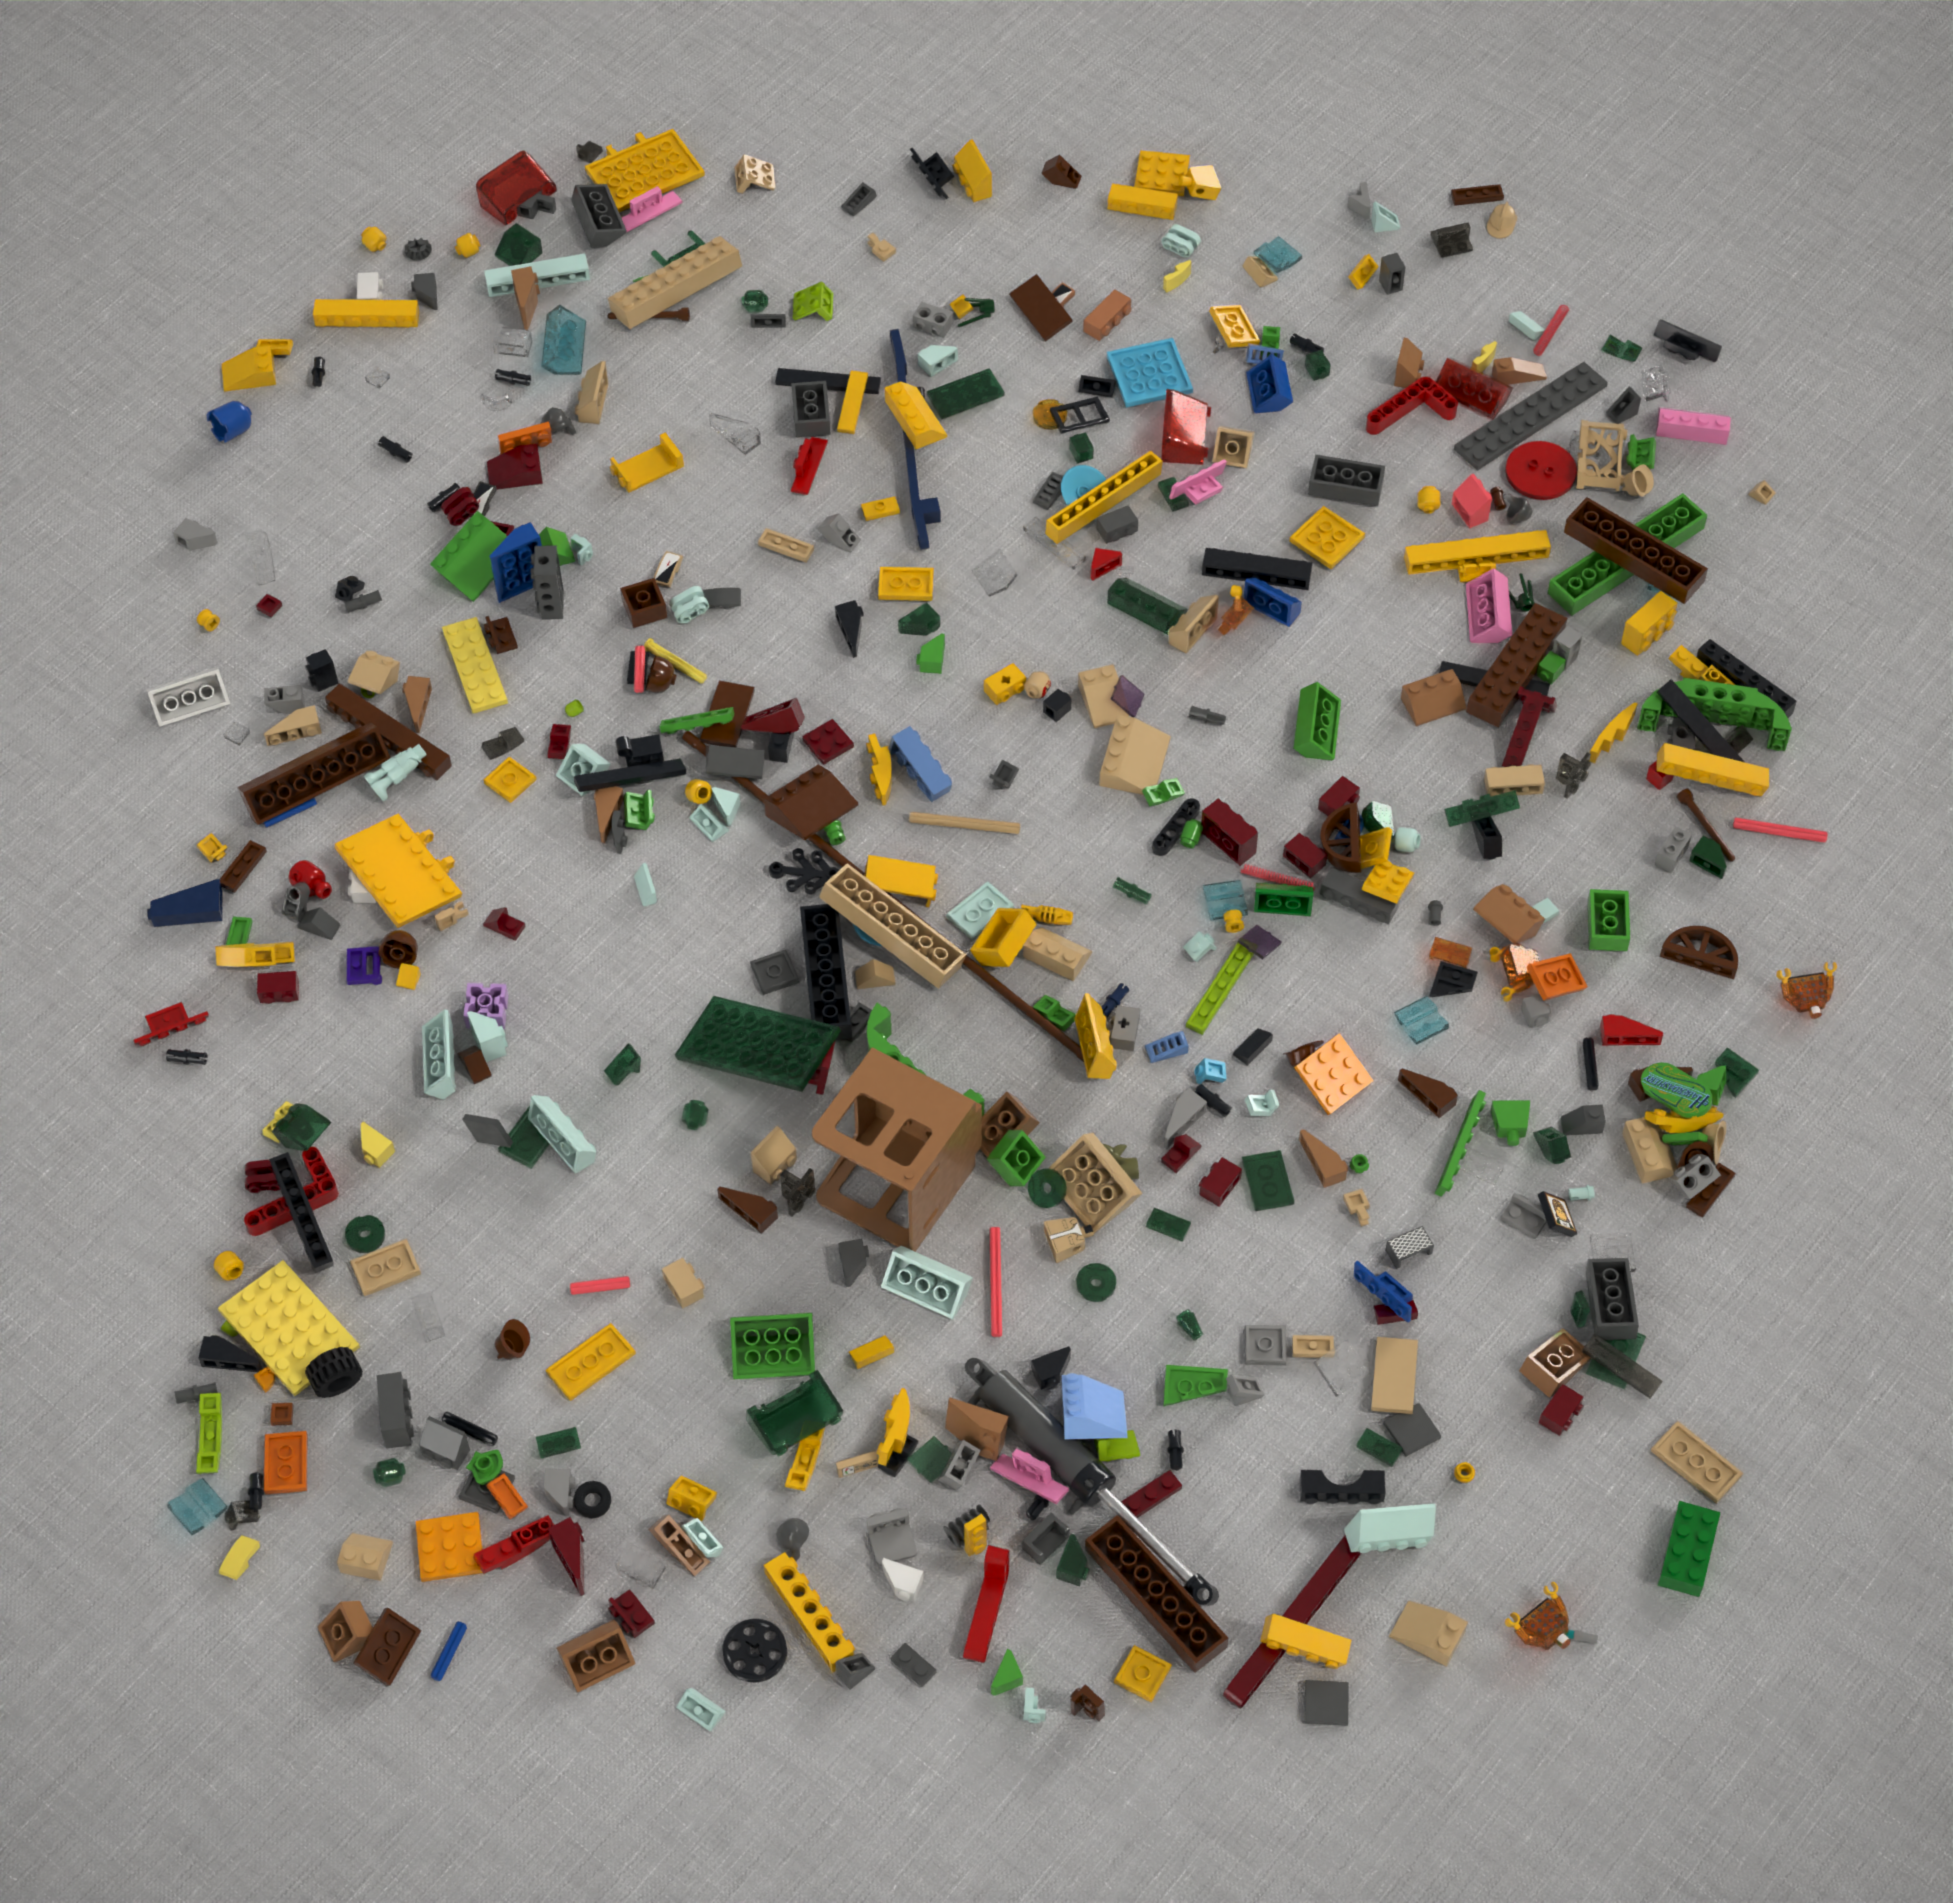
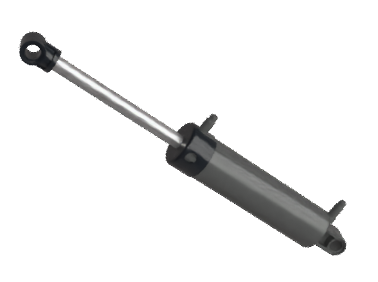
[965,1358,1219,1606]

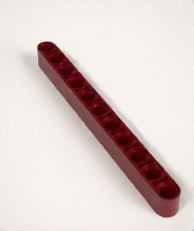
[1223,1535,1362,1709]

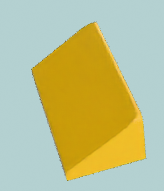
[849,1335,894,1369]

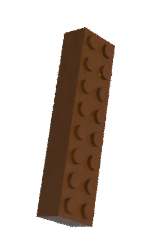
[1564,497,1708,604]
[1466,603,1568,728]
[237,722,391,825]
[1085,1515,1229,1673]

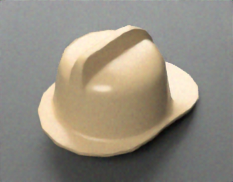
[1487,201,1517,239]
[1622,464,1654,497]
[1701,1120,1726,1165]

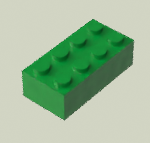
[1658,1501,1721,1597]

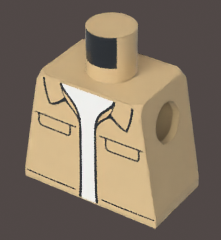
[1044,1217,1094,1263]

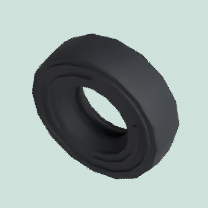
[574,1481,611,1519]

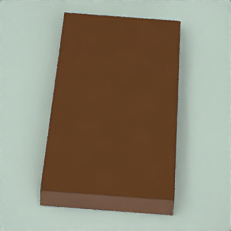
[1009,274,1073,342]
[700,680,755,748]

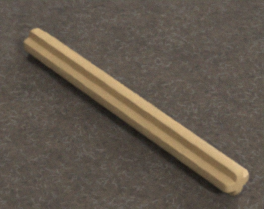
[909,812,1020,834]

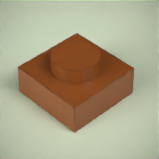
[271,1403,294,1426]

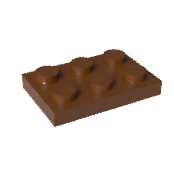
[353,1608,422,1686]

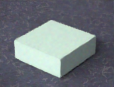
[1532,898,1559,923]

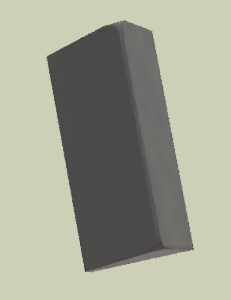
[751,314,786,328]

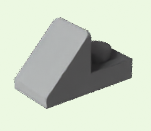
[1348,182,1371,219]
[1226,1374,1264,1406]

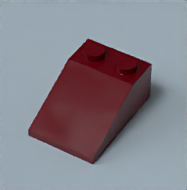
[487,443,543,490]
[741,697,805,734]
[548,1517,585,1596]

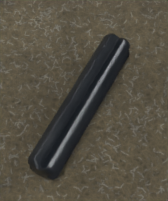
[1583,1037,1599,1091]
[441,1411,498,1446]

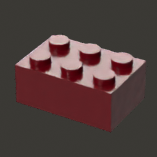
[1201,798,1258,866]

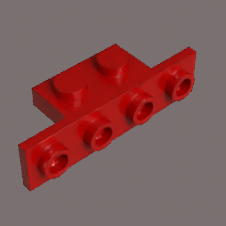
[791,437,828,495]
[134,1002,209,1047]

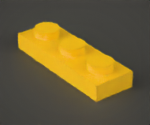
[964,1514,987,1557]

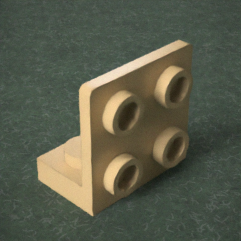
[734,154,776,194]

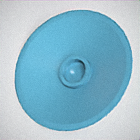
[1061,465,1106,505]

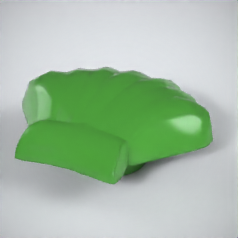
[466,1450,503,1485]

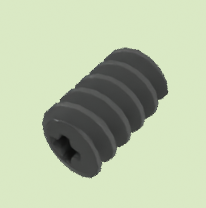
[943,1505,990,1548]

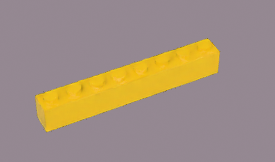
[1045,450,1163,544]
[1404,530,1551,575]

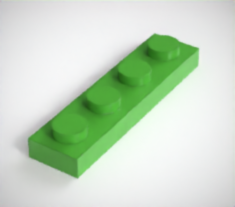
[659,707,735,734]

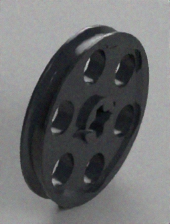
[723,1619,787,1683]

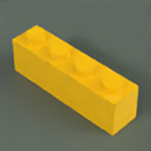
[1107,183,1178,220]
[1260,1614,1352,1669]

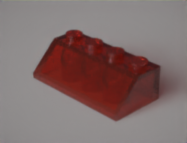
[1436,358,1513,419]

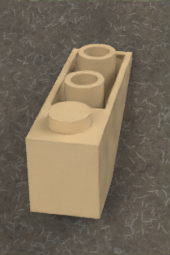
[264,705,322,746]

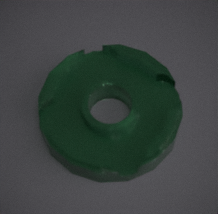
[1028,1168,1067,1208]
[345,1215,386,1253]
[1076,1263,1116,1302]

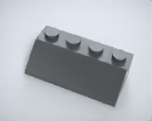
[571,184,627,247]

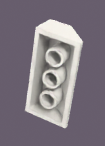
[146,667,230,727]

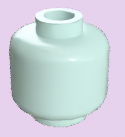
[1391,827,1421,853]

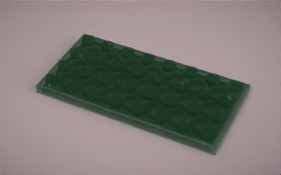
[675,996,841,1092]

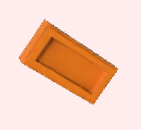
[486,1473,528,1520]

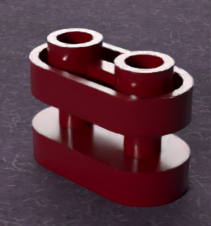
[441,487,479,526]
[245,1160,280,1193]

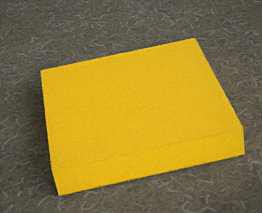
[484,757,537,803]
[1360,827,1392,869]
[1114,1645,1172,1703]

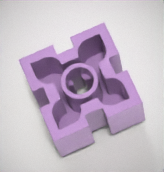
[463,983,509,1029]

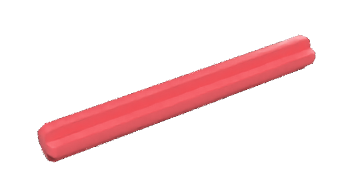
[1733,817,1828,842]

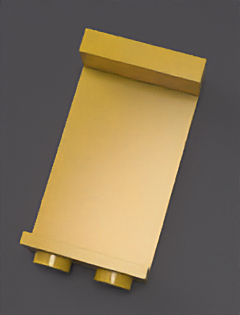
[609,432,684,493]
[864,855,938,907]

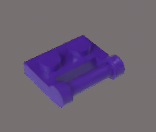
[347,946,382,985]

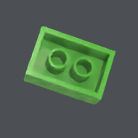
[1587,889,1630,951]

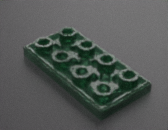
[927,368,1005,419]

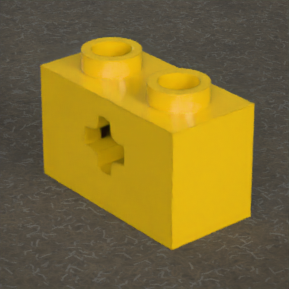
[984,663,1026,705]

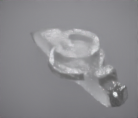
[1213,334,1226,354]

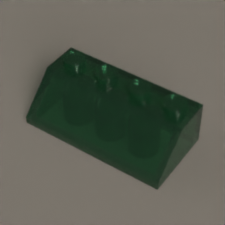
[1107,577,1188,635]

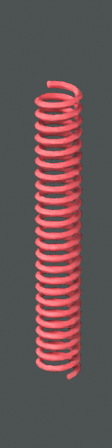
[1533,305,1569,356]
[1241,864,1315,891]

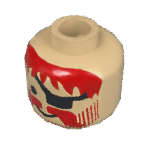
[1024,671,1051,699]

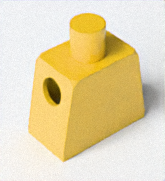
[1179,165,1221,200]

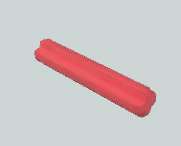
[634,645,645,693]
[570,1276,630,1295]

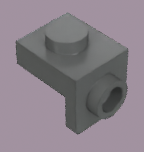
[989,760,1019,789]

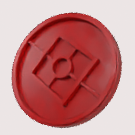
[1505,441,1577,500]

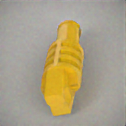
[1021,904,1073,925]

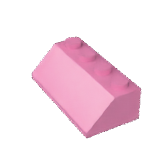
[1656,407,1731,445]
[1466,568,1512,643]

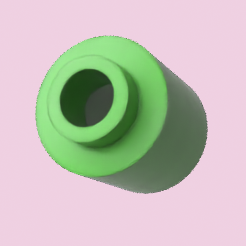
[1180,819,1204,849]

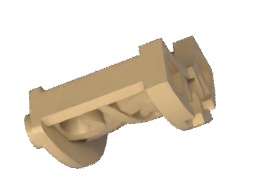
[1576,420,1627,491]

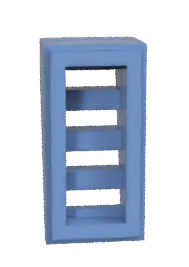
[1245,343,1284,364]
[1145,1031,1189,1063]

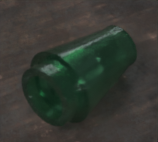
[1176,1309,1203,1341]

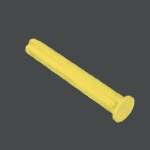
[644,638,707,684]

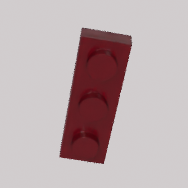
[1121,1470,1182,1518]

